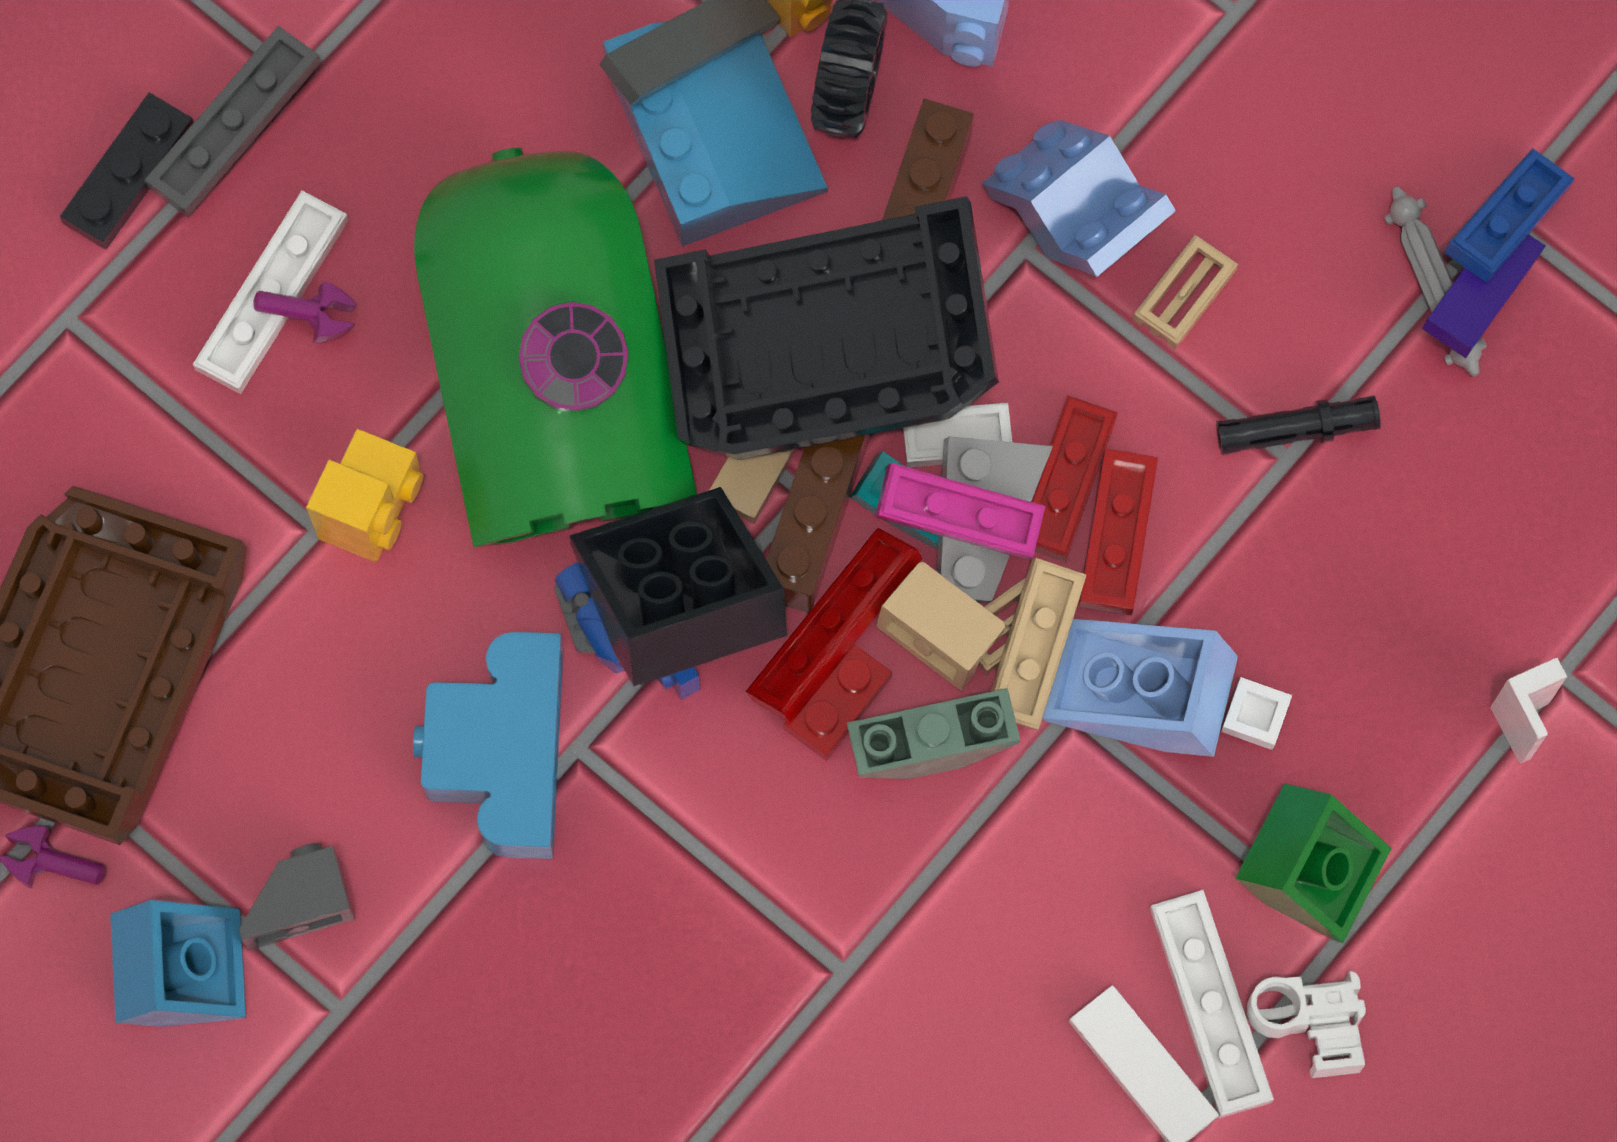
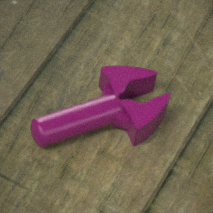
[253,281,356,343]
[0,826,105,888]

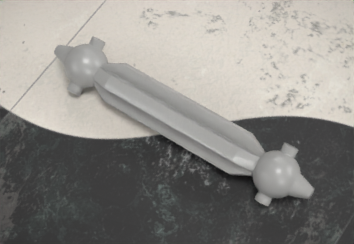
[1384,186,1487,377]

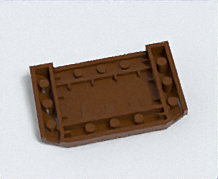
[0,486,247,845]

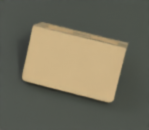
[876,562,1005,691]

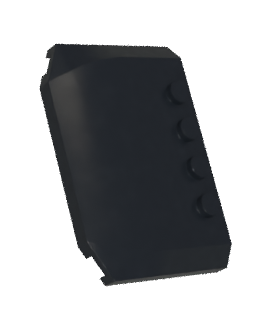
[654,196,999,459]

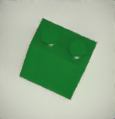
[1235,784,1392,943]

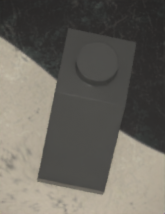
[239,843,355,951]

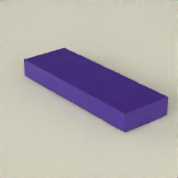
[1421,235,1546,358]

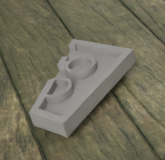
[936,436,1053,604]

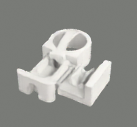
[1246,971,1366,1078]

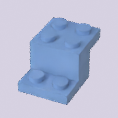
[981,119,1176,277]

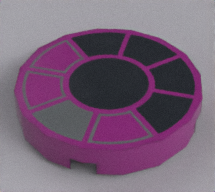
[519,302,628,412]

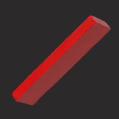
[745,528,923,723]

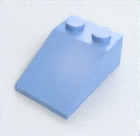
[876,0,1009,67]
[1042,619,1238,757]

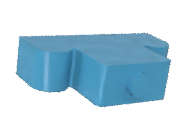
[413,632,564,859]

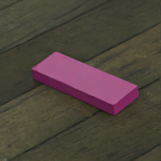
[875,463,1045,560]

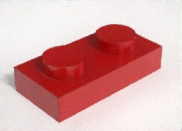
[783,644,892,761]

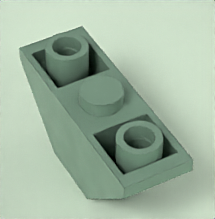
[847,688,1020,779]

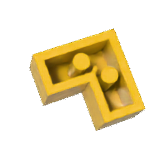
[306,429,424,563]

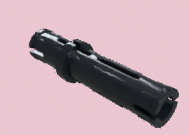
[1216,395,1381,455]

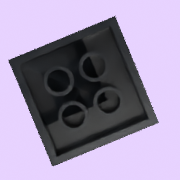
[569,487,787,687]

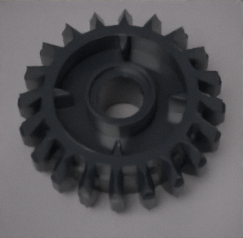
[811,0,888,138]

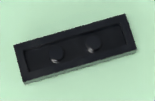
[60,92,194,250]

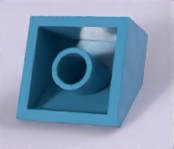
[110,900,246,1027]

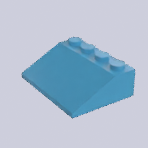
[603,21,828,247]

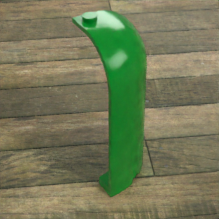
[414,148,697,547]

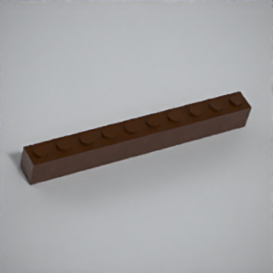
[766,98,974,613]

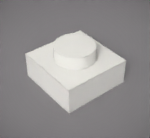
[1221,677,1292,750]

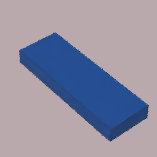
[1444,148,1575,284]

